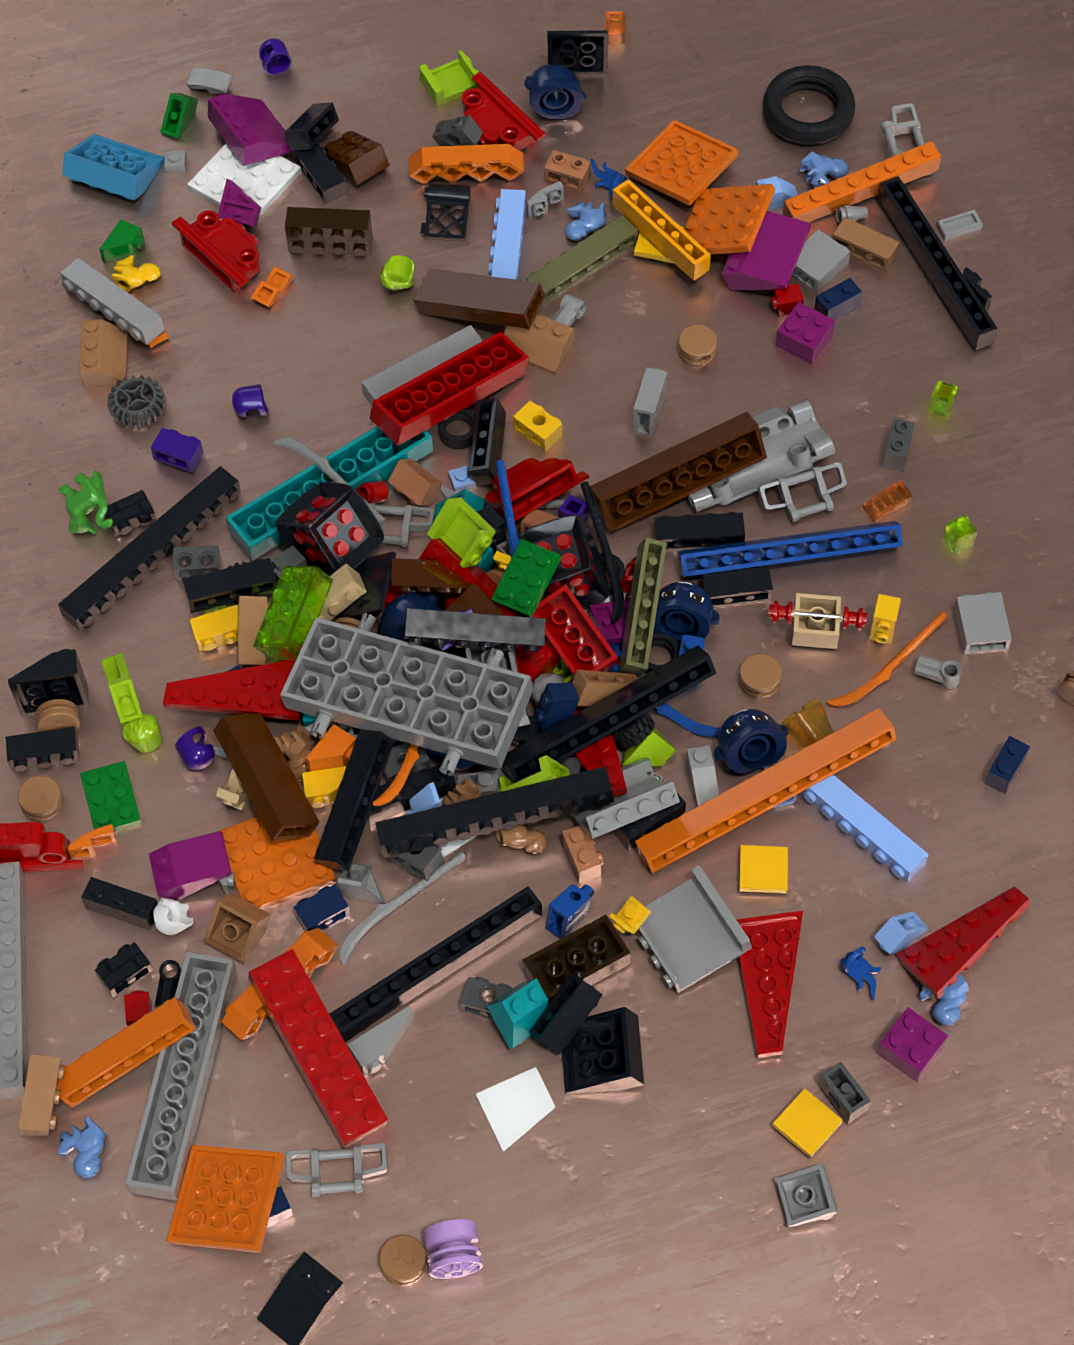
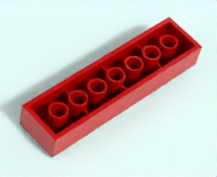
[369,332,529,446]
[418,538,562,683]
[248,949,388,1149]

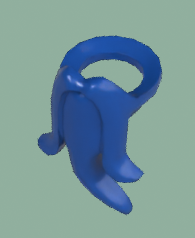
[590,158,628,198]
[840,946,882,1000]

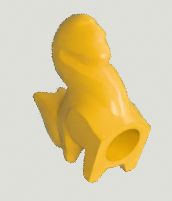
[111,255,161,293]

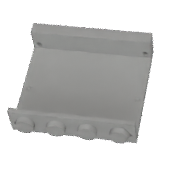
[570,757,680,839]
[637,865,752,993]

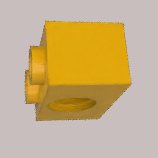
[513,401,562,452]
[869,594,901,644]

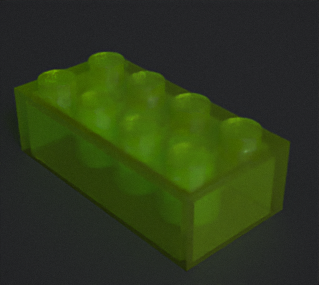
[253,566,333,660]

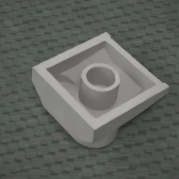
[775,1163,838,1228]

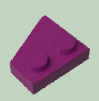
[218,179,261,227]
[588,599,629,645]

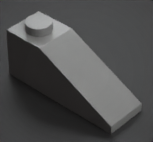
[686,745,719,807]
[347,1006,413,1076]

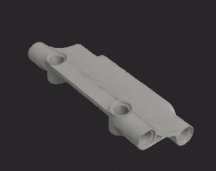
[687,399,835,513]

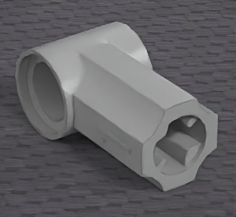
[551,293,587,326]
[914,654,961,689]

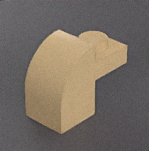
[216,768,250,811]

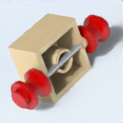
[768,593,867,649]

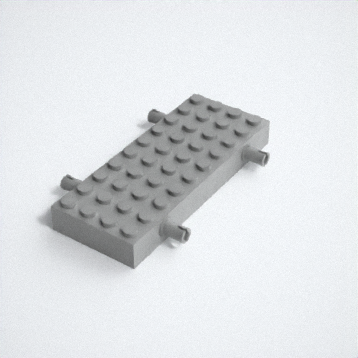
[280,613,533,776]

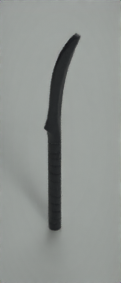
[580,481,625,624]

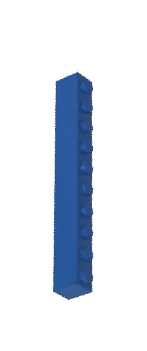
[677,521,903,577]

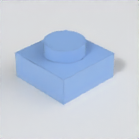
[448,465,476,492]

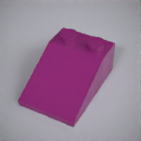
[149,831,232,901]

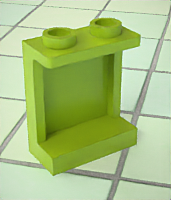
[418,50,479,107]
[427,497,496,568]
[101,652,143,723]
[499,755,570,792]

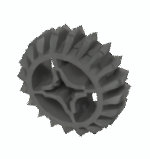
[107,374,166,429]

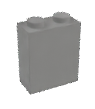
[792,229,850,294]
[632,367,668,438]
[954,592,1012,655]

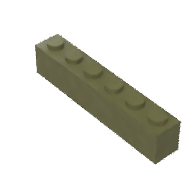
[526,215,638,307]
[618,538,667,677]

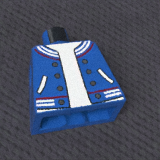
[545,884,595,939]

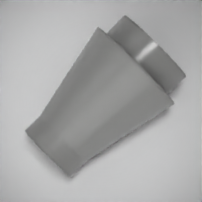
[835,205,868,224]

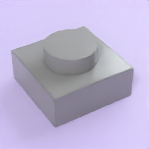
[164,150,186,172]

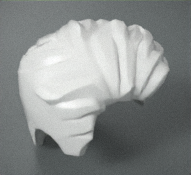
[153,897,194,935]

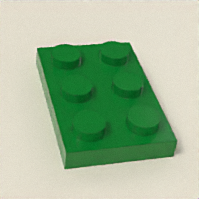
[491,539,562,618]
[80,761,142,831]

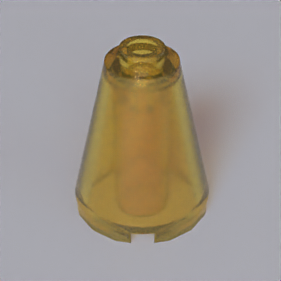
[781,698,834,747]

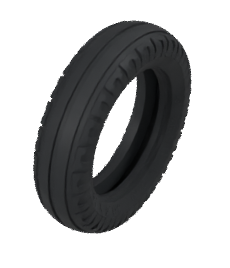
[763,65,855,146]

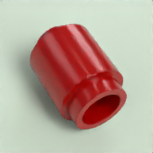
[357,481,389,504]

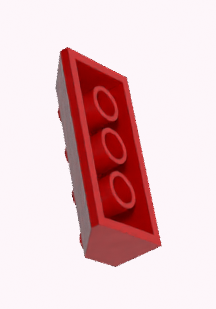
[533,584,620,676]

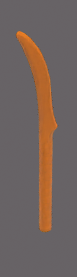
[826,611,948,707]
[373,744,420,806]

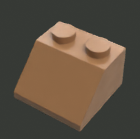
[203,893,271,963]

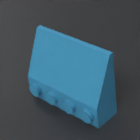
[62,134,165,200]

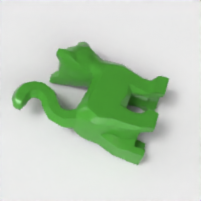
[59,470,113,534]

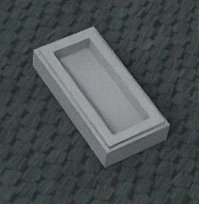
[936,209,983,241]

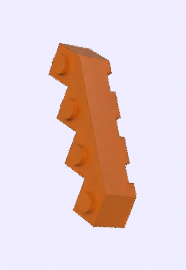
[409,144,524,185]
[221,928,339,1041]

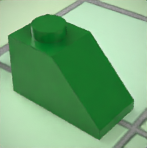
[160,93,198,139]
[99,219,145,263]

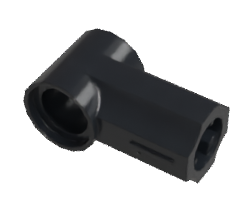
[154,960,182,1009]

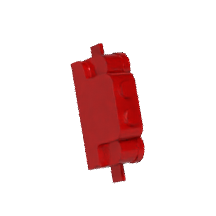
[462,72,546,151]
[172,210,260,293]
[485,458,590,527]
[0,822,84,872]

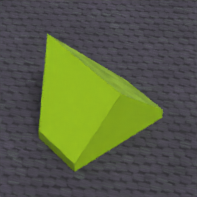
[622,728,677,767]

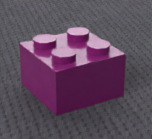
[775,302,835,364]
[877,1007,948,1082]

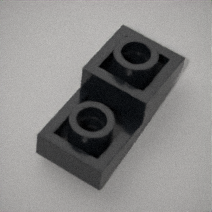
[963,267,992,311]

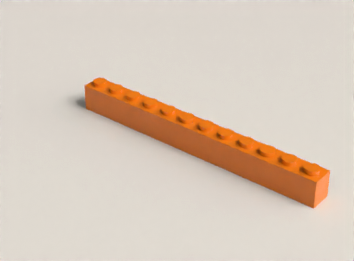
[635,708,897,874]

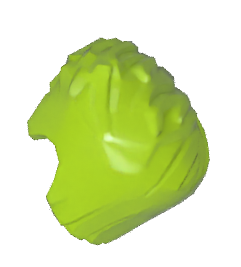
[379,255,414,290]
[122,713,163,753]

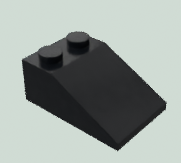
[257,1251,346,1345]

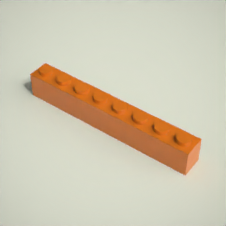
[783,141,941,223]

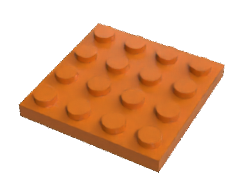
[625,120,739,206]
[684,184,775,254]
[216,816,336,909]
[166,1145,285,1253]

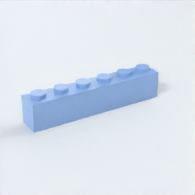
[488,189,526,280]
[802,775,929,882]

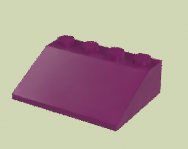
[208,94,295,166]
[722,211,811,290]

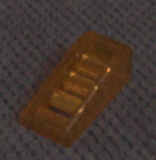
[605,12,625,44]
[862,480,912,523]

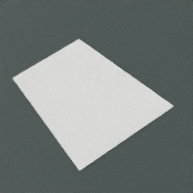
[476,1067,555,1152]

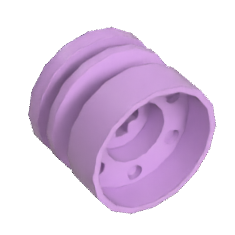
[423,1219,483,1279]

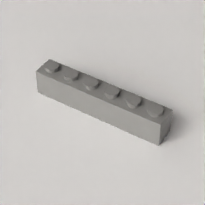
[60,258,165,345]
[362,325,483,405]

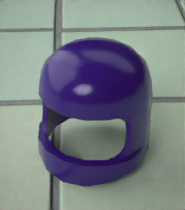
[259,38,291,75]
[232,384,269,417]
[175,726,215,771]

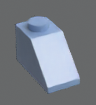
[756,176,798,211]
[407,782,441,814]
[874,911,929,954]

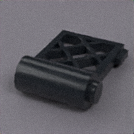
[420,183,471,242]

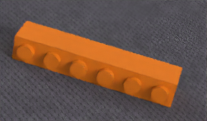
[57,997,196,1108]

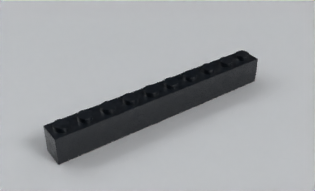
[878,176,998,351]
[58,466,241,631]
[502,645,717,783]
[375,766,614,858]
[330,886,542,1043]

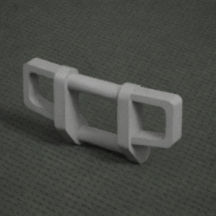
[880,103,934,176]
[758,462,847,522]
[370,503,434,548]
[286,1143,387,1197]

